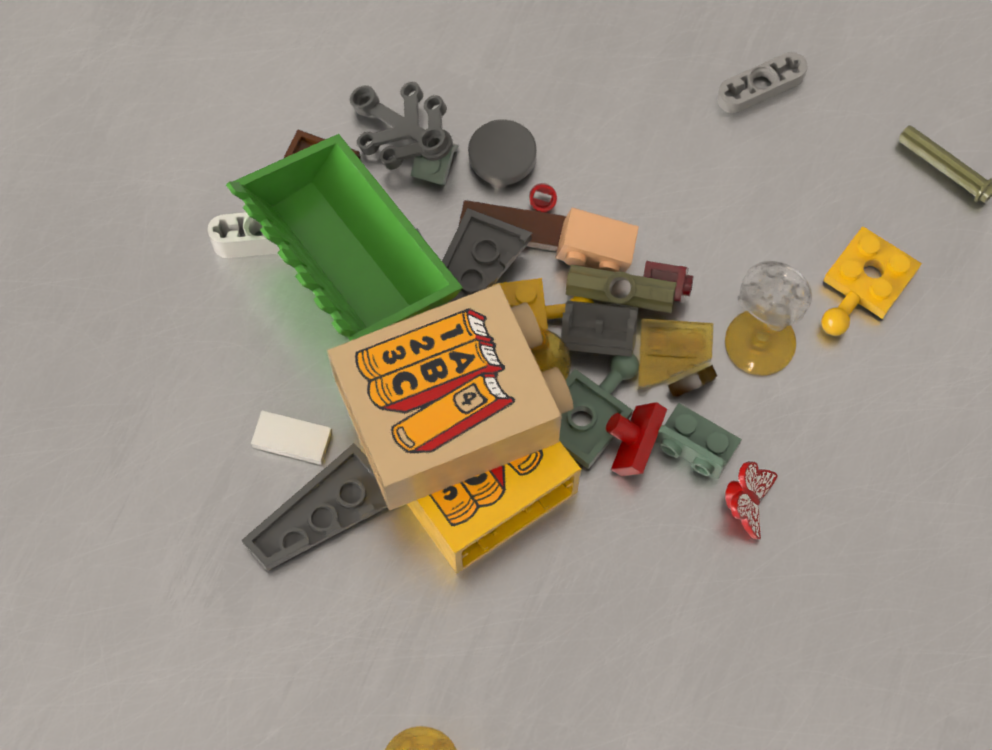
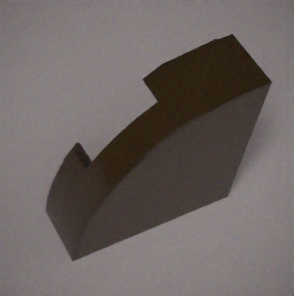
[668,365,717,397]

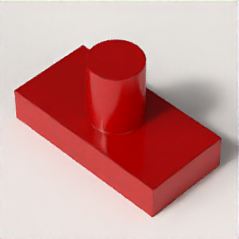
[606,402,667,477]

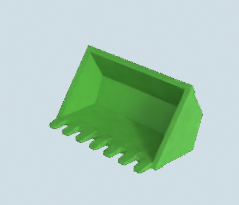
[226,134,463,341]

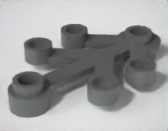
[350,82,453,170]

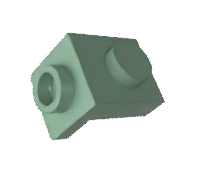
[410,136,459,185]

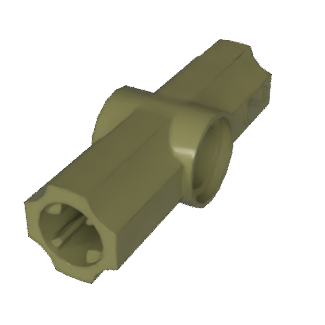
[566,264,677,314]

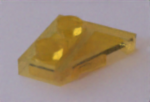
[638,319,714,389]

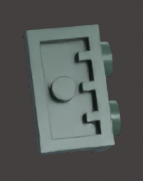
[655,403,742,479]

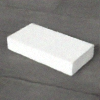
[251,410,332,465]

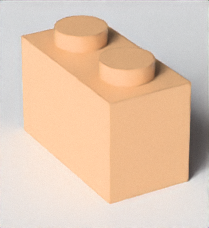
[555,207,639,272]

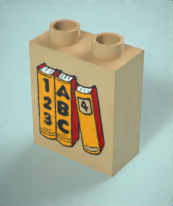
[327,284,573,511]

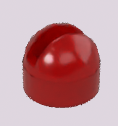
[529,183,557,212]

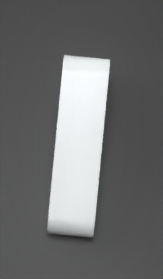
[207,212,280,258]

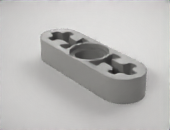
[717,52,807,113]

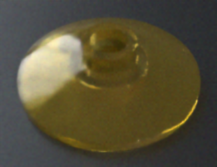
[725,309,796,376]

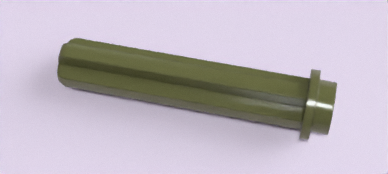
[899,125,992,203]

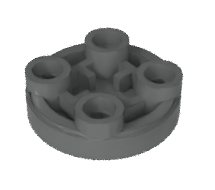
[468,119,537,189]

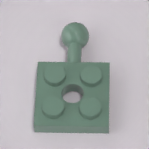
[559,354,639,469]

